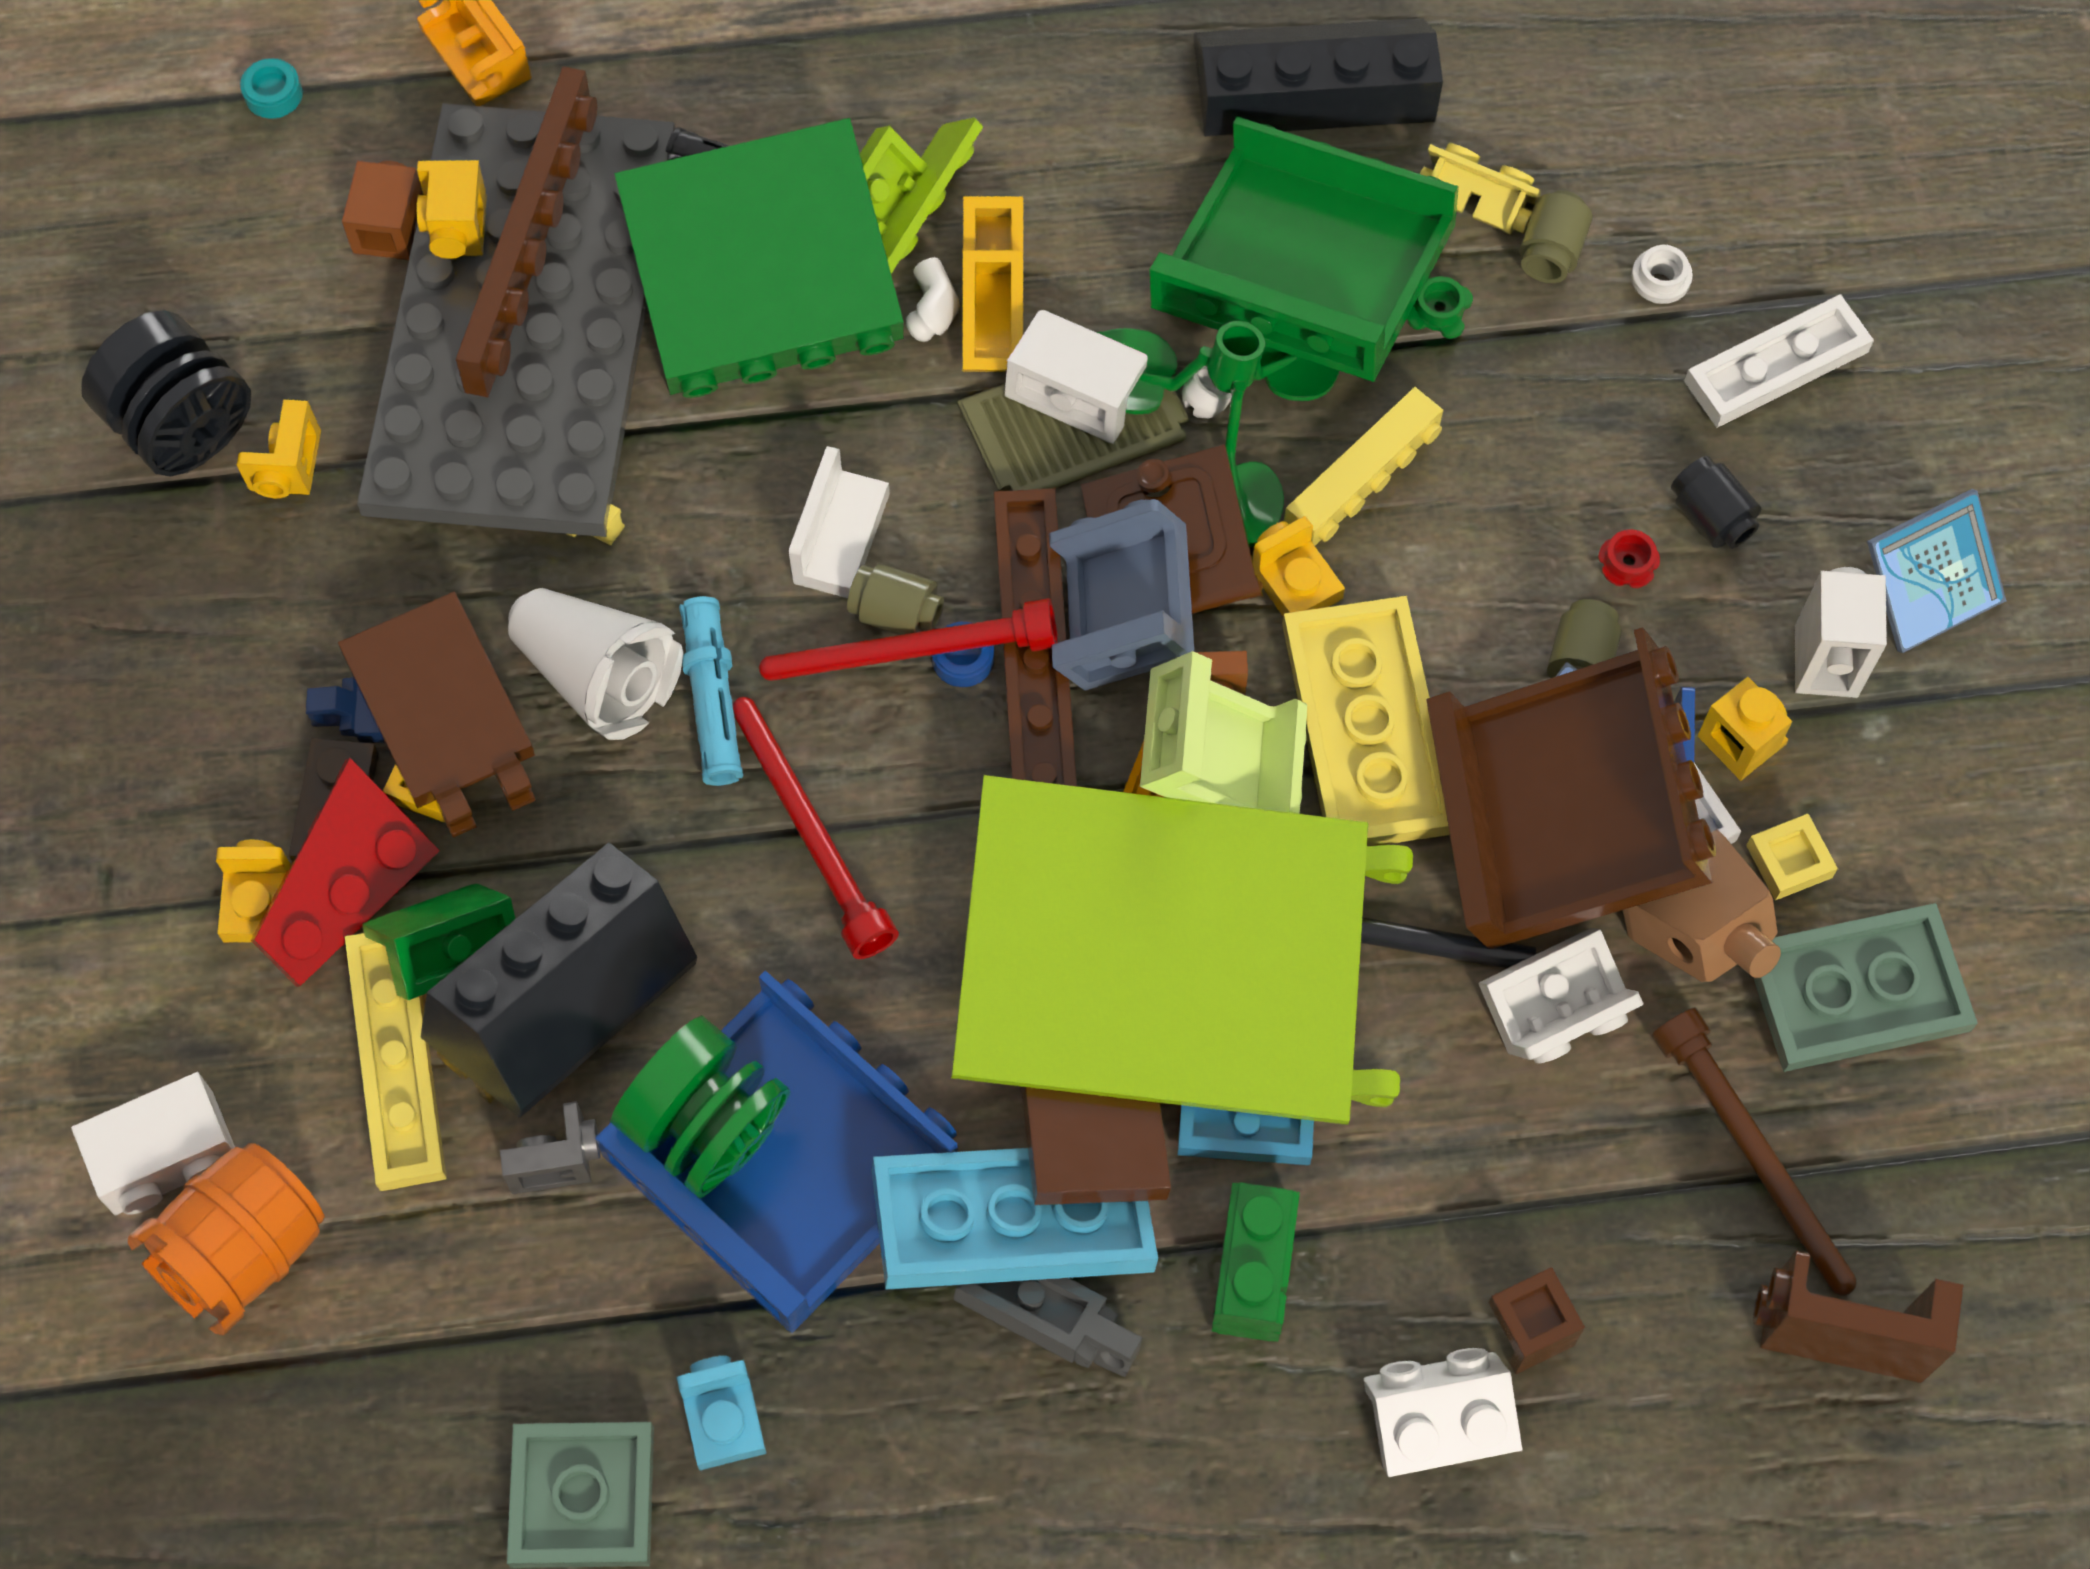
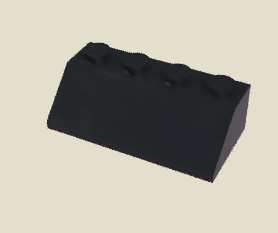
[1194,18,1443,137]
[420,843,697,1118]

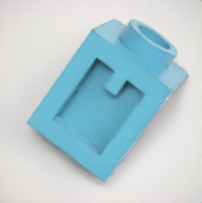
[677,1356,767,1470]

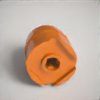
[128,1143,325,1336]

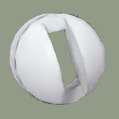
[1182,366,1232,419]

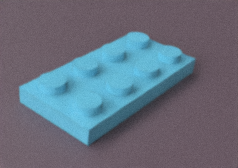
[871,1148,1158,1289]

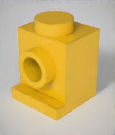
[417,160,487,259]
[1697,677,1793,781]

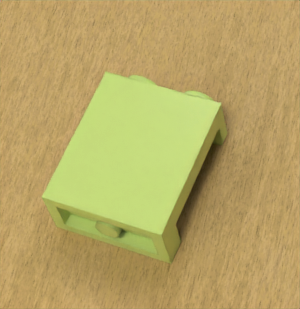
[1140,651,1307,814]

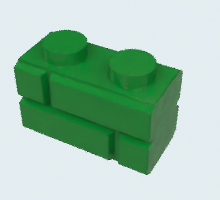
[1211,1182,1300,1342]

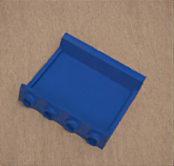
[595,970,958,1334]

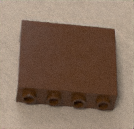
[1426,627,1716,949]

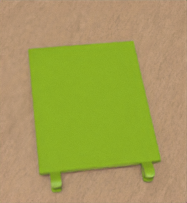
[951,775,1413,1125]

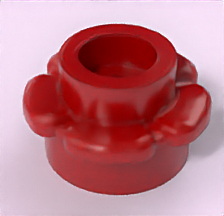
[1598,529,1660,589]

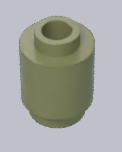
[1519,190,1593,283]
[847,563,944,635]
[1547,599,1622,678]

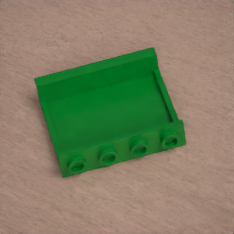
[1149,117,1458,382]
[614,118,904,398]

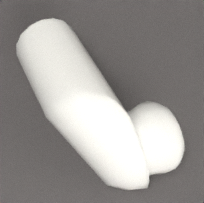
[906,257,960,342]

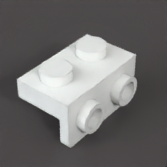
[1478,928,1643,1064]
[1364,1348,1522,1477]

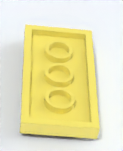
[1282,596,1450,846]

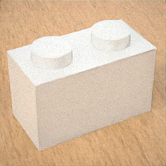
[1795,567,1887,698]
[71,1072,235,1216]

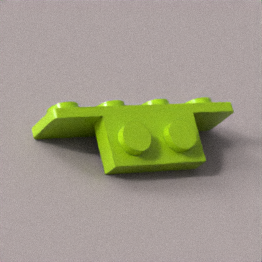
[860,117,983,274]

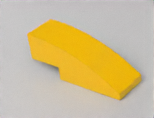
[963,196,1023,372]

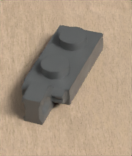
[953,1278,1142,1377]

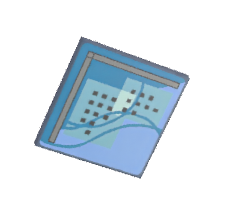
[1867,489,2006,653]

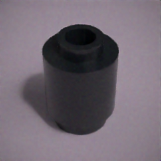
[1671,456,1762,549]

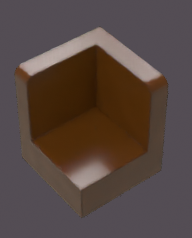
[1488,1267,1585,1374]

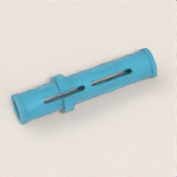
[679,596,743,786]

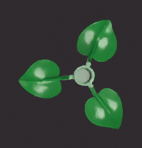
[1096,321,1340,547]

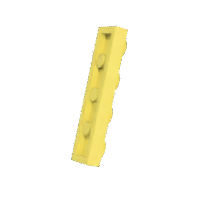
[345,933,447,1192]

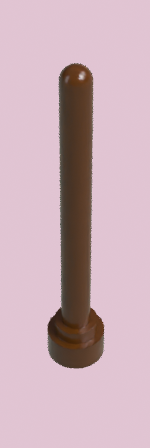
[1652,1008,1857,1296]

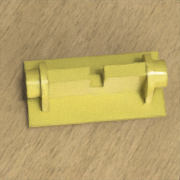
[1420,143,1541,235]

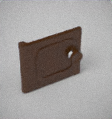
[1081,444,1263,614]

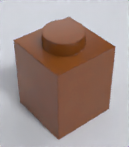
[342,161,423,260]

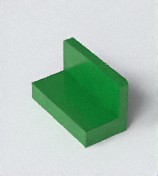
[362,884,516,1000]

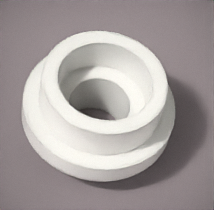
[1631,245,1692,304]

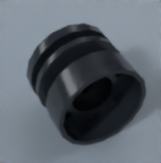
[82,310,251,477]

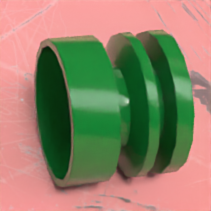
[610,1016,791,1199]

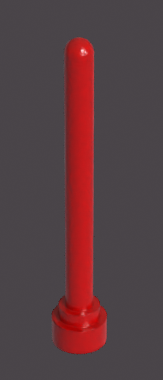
[759,598,1058,681]
[732,697,899,959]

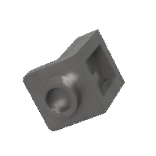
[500,1101,600,1194]

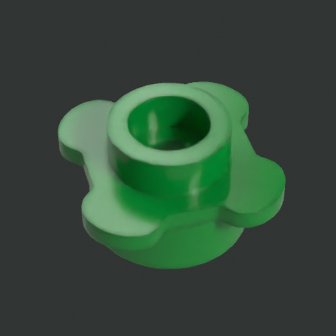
[1407,276,1473,339]

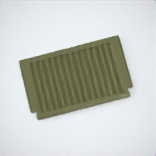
[957,383,1189,491]

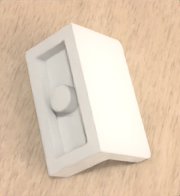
[1005,310,1148,444]
[789,446,890,598]

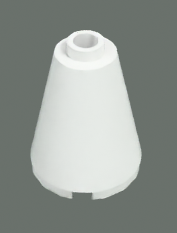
[508,588,683,740]

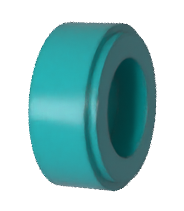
[240,58,303,119]

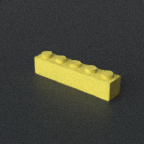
[1284,387,1443,546]

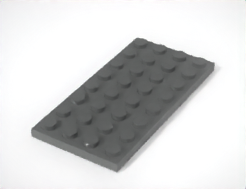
[357,103,675,537]

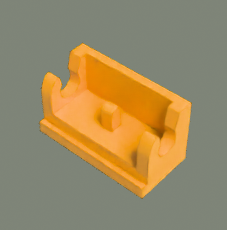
[417,0,532,106]

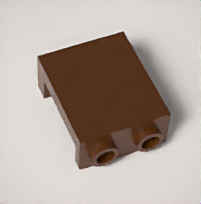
[1753,1251,1964,1383]

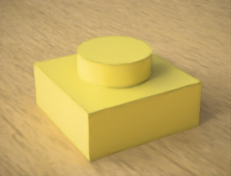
[1746,814,1838,901]

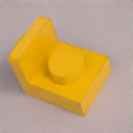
[236,400,321,498]
[1252,516,1345,616]
[216,839,291,942]

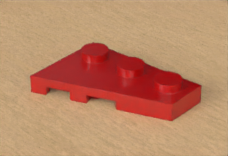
[250,758,440,987]

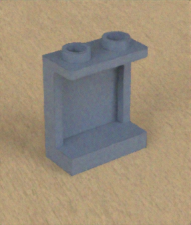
[1049,499,1194,691]

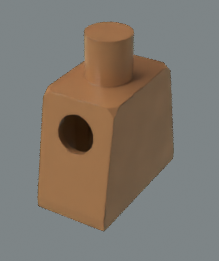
[1623,829,1781,982]

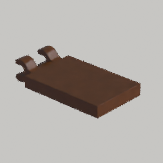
[338,591,536,838]
[1021,1087,1171,1205]

